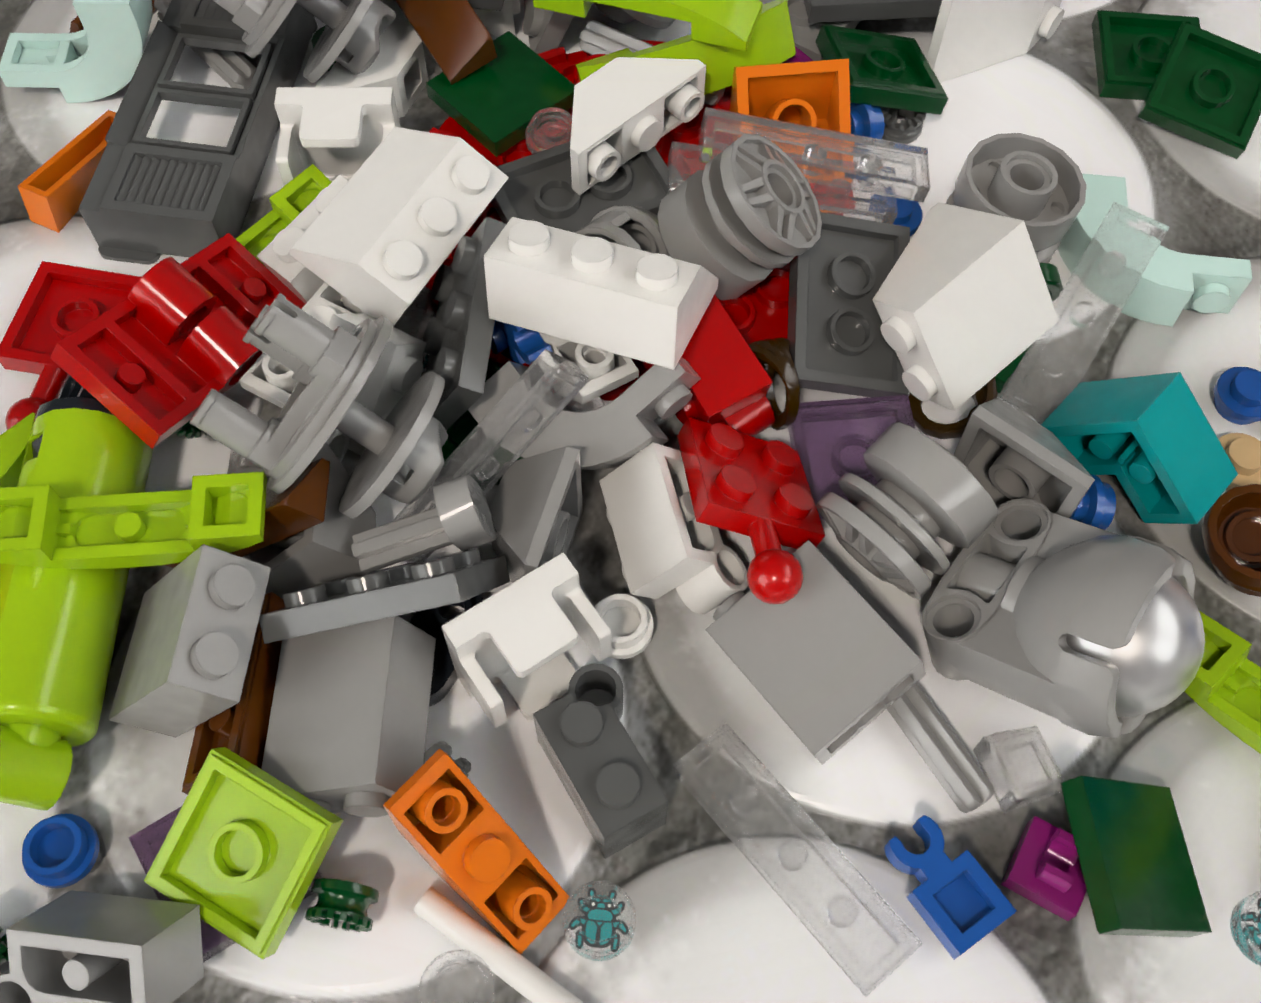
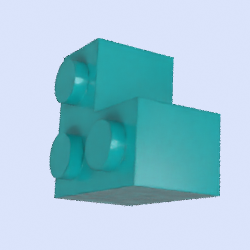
[1041,372,1238,524]

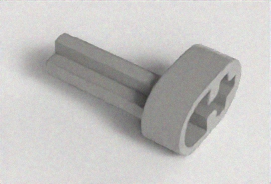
[351,474,497,574]

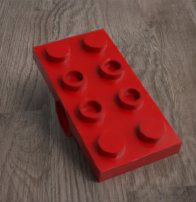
[50,233,305,449]

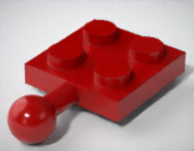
[0,261,141,430]
[677,417,826,605]

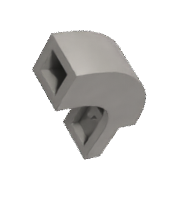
[468,358,701,470]

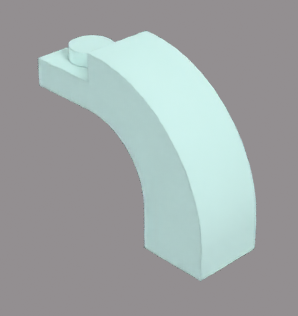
[0,0,152,103]
[1058,173,1253,327]

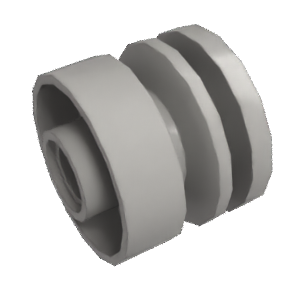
[946,133,1086,263]
[657,134,822,300]
[816,422,998,600]

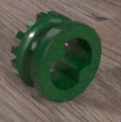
[305,878,380,932]

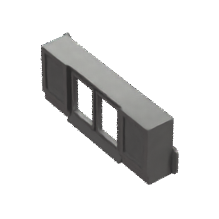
[79,0,318,265]

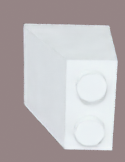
[872,202,1059,411]

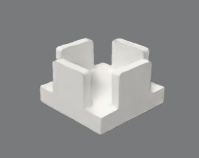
[274,87,401,186]
[441,552,612,728]

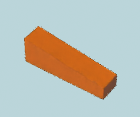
[18,110,116,233]

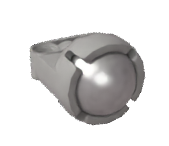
[922,498,1205,738]

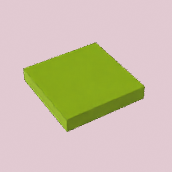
[144,747,343,960]

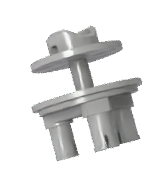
[212,0,396,83]
[189,293,448,519]

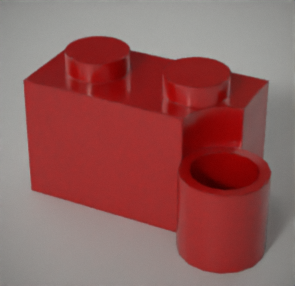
[641,294,775,437]

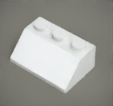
[288,127,509,327]
[484,217,719,370]

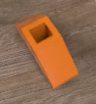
[383,748,571,954]

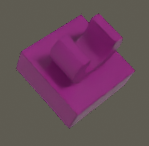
[1000,816,1087,921]

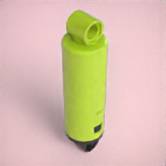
[0,374,154,811]

